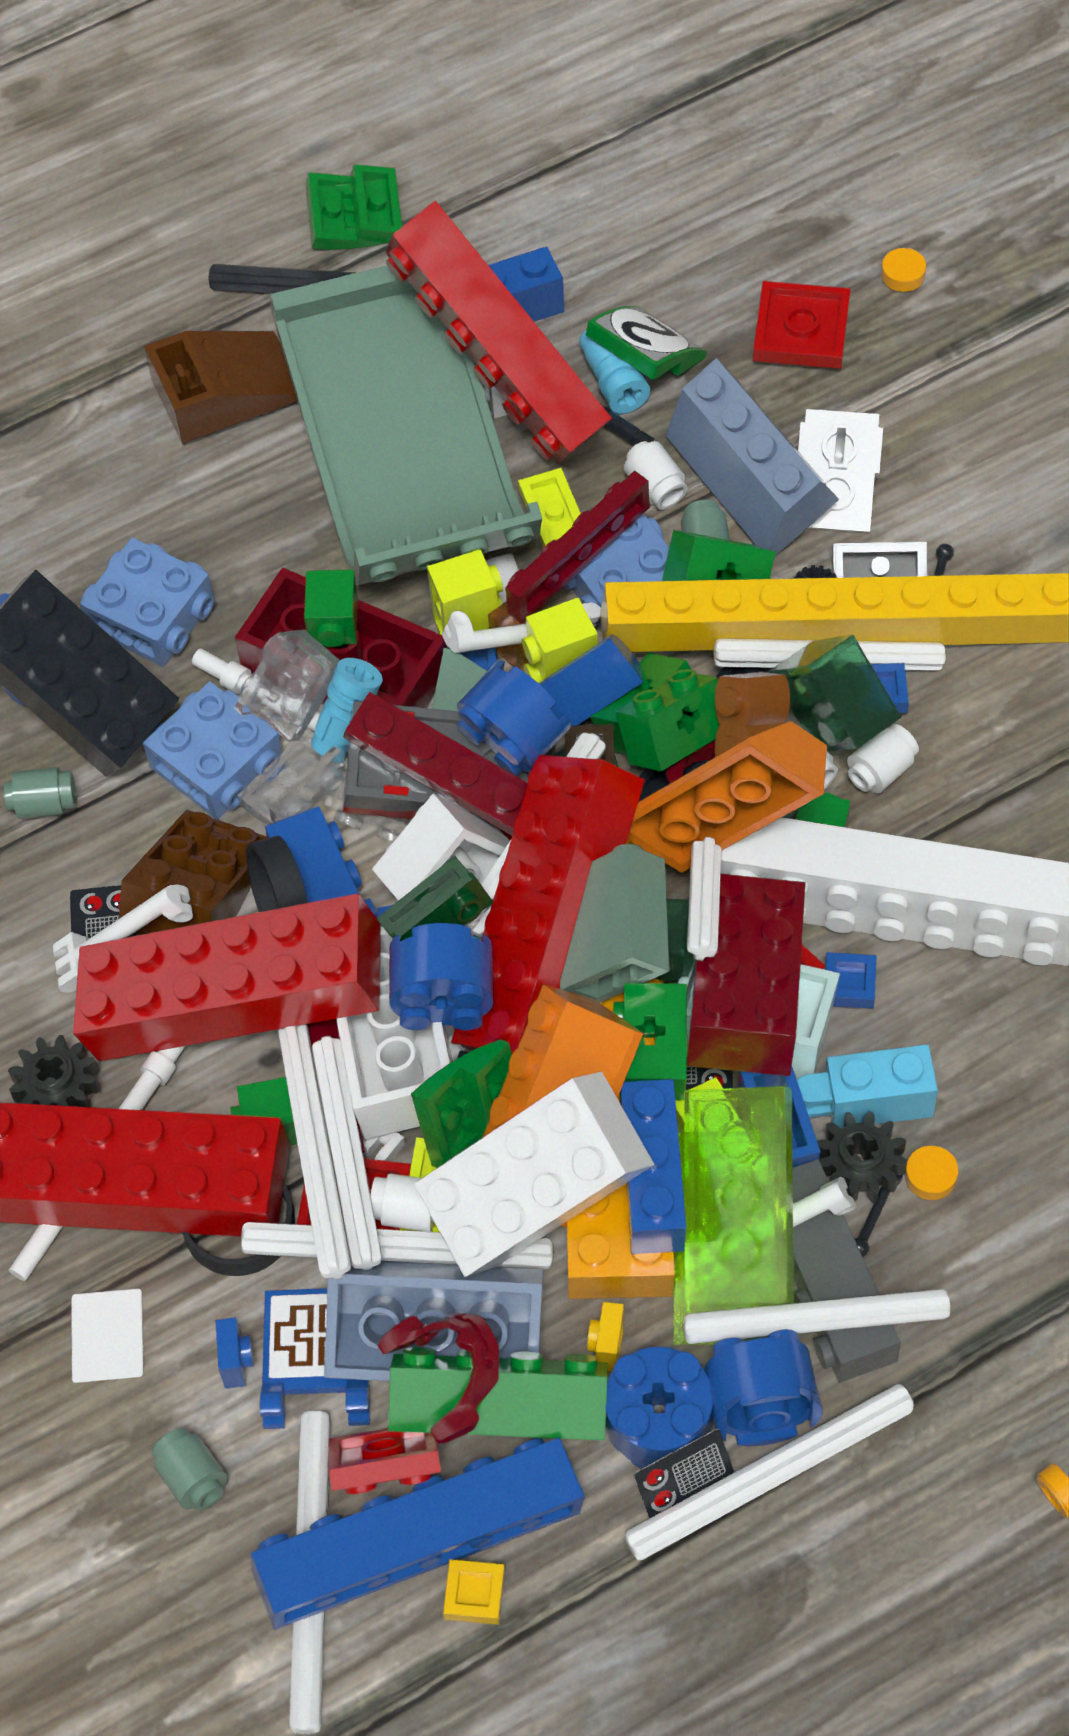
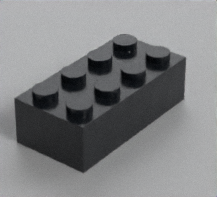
[0,569,180,777]

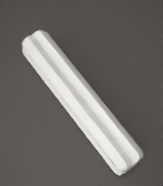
[687,837,721,961]

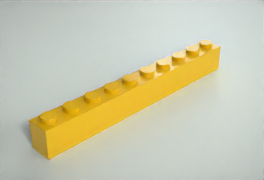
[600,573,1069,652]

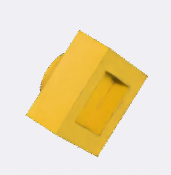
[587,1302,625,1373]
[443,1560,505,1625]

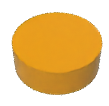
[881,248,926,292]
[905,1146,958,1200]
[1036,1463,1069,1519]

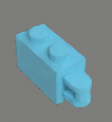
[797,1045,938,1129]

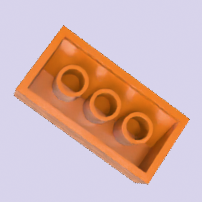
[628,721,827,873]
[482,984,643,1227]

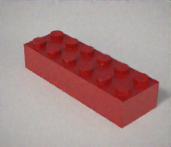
[385,200,612,464]
[451,755,645,1054]
[73,893,381,1061]
[0,1102,290,1237]

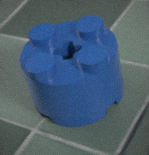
[457,660,571,776]
[389,923,493,1030]
[704,1329,823,1446]
[605,1347,713,1469]

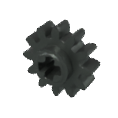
[8,1035,100,1107]
[817,1111,907,1203]

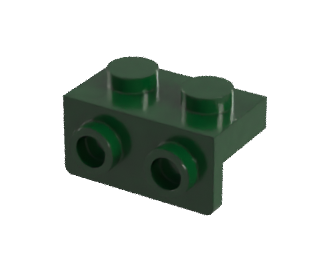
[376,856,493,942]

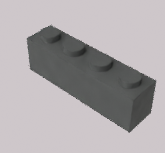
[754,1159,901,1383]

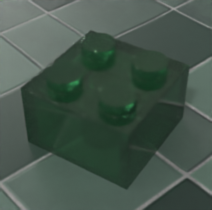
[769,634,902,751]

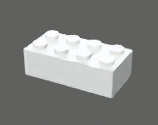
[337,926,453,1139]
[414,1072,654,1277]

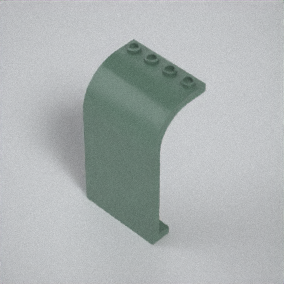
[270,265,542,586]

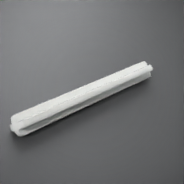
[278,1024,351,1280]
[241,1222,553,1269]
[625,1384,914,1560]
[289,1411,331,1734]

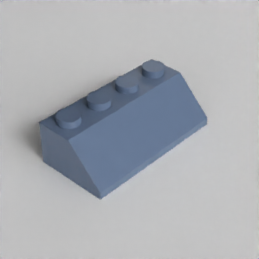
[665,358,839,556]
[324,1261,543,1381]

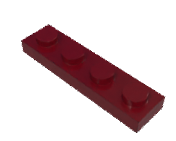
[505,471,650,624]
[343,691,528,835]

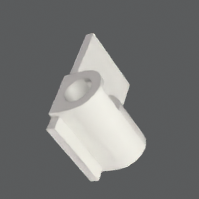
[798,409,883,533]

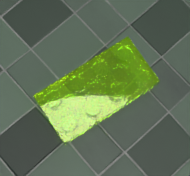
[684,1086,794,1305]

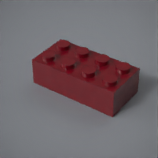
[235,567,448,708]
[687,874,806,1076]

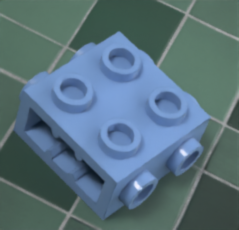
[563,514,669,630]
[80,537,215,667]
[143,681,283,820]

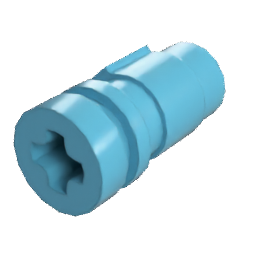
[579,330,650,414]
[311,658,383,760]

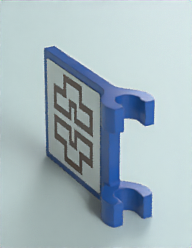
[260,1288,370,1429]

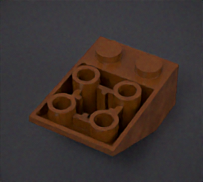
[144,331,298,444]
[119,809,267,935]

